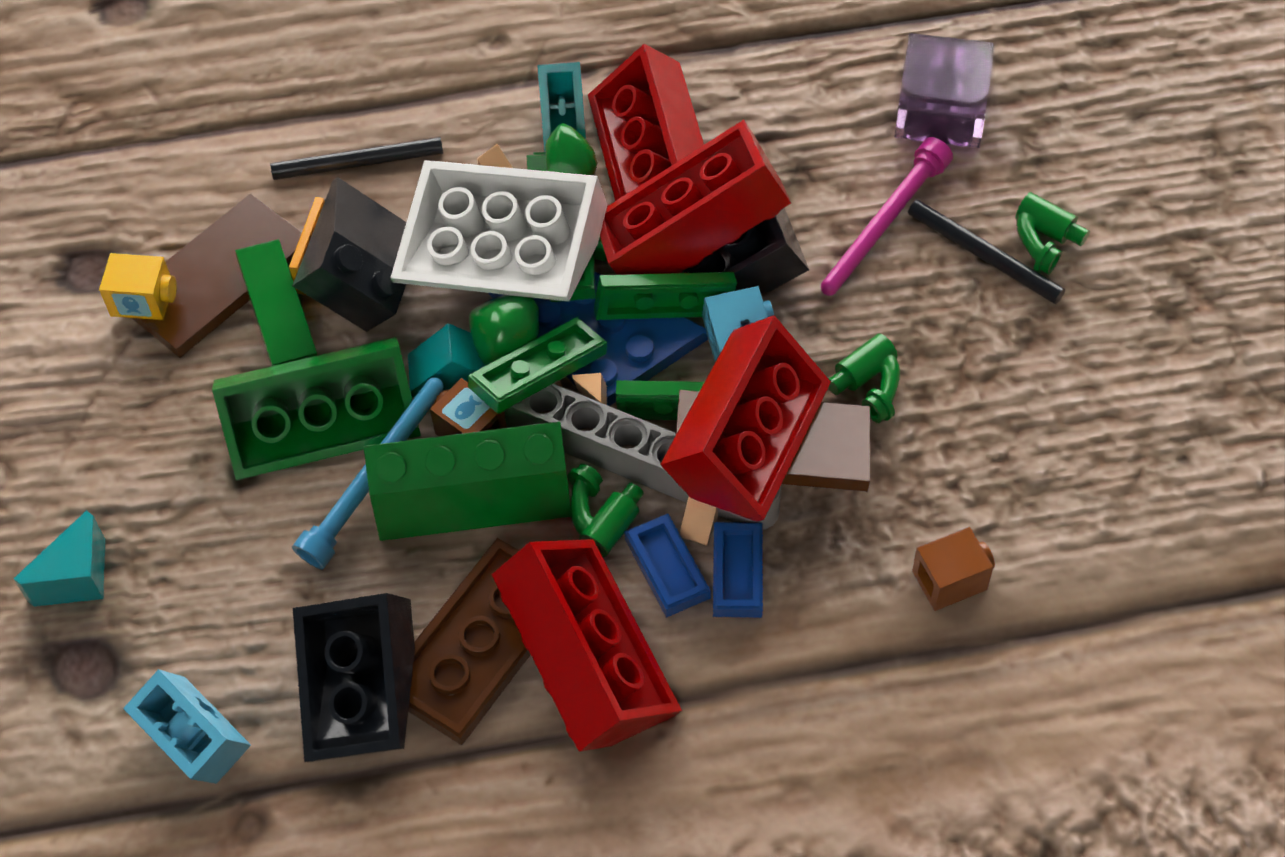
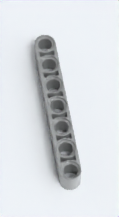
[504,384,781,530]

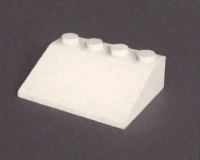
[390,160,608,302]

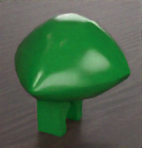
[527,123,598,176]
[469,295,539,365]

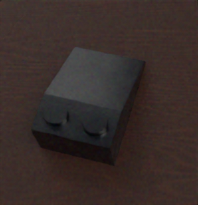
[292,177,406,332]
[681,208,809,294]
[293,593,415,762]

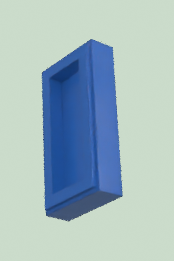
[624,513,711,618]
[713,522,763,618]

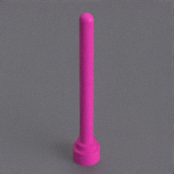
[820,137,953,296]

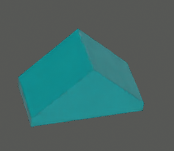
[537,62,586,152]
[408,323,486,397]
[13,510,106,607]

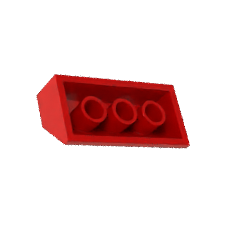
[588,44,704,201]
[600,120,791,275]
[660,315,831,522]
[491,539,682,752]

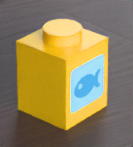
[99,253,177,320]

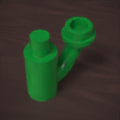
[1015,192,1090,275]
[828,333,900,423]
[567,464,644,558]

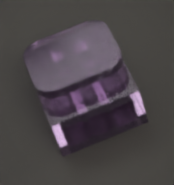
[894,33,994,148]

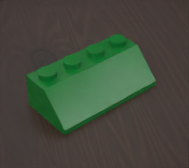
[212,337,421,480]
[363,421,571,541]

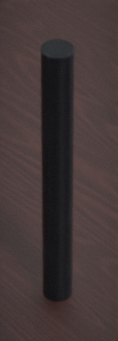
[270,137,443,180]
[908,199,1065,304]

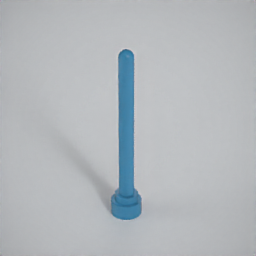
[292,378,444,570]

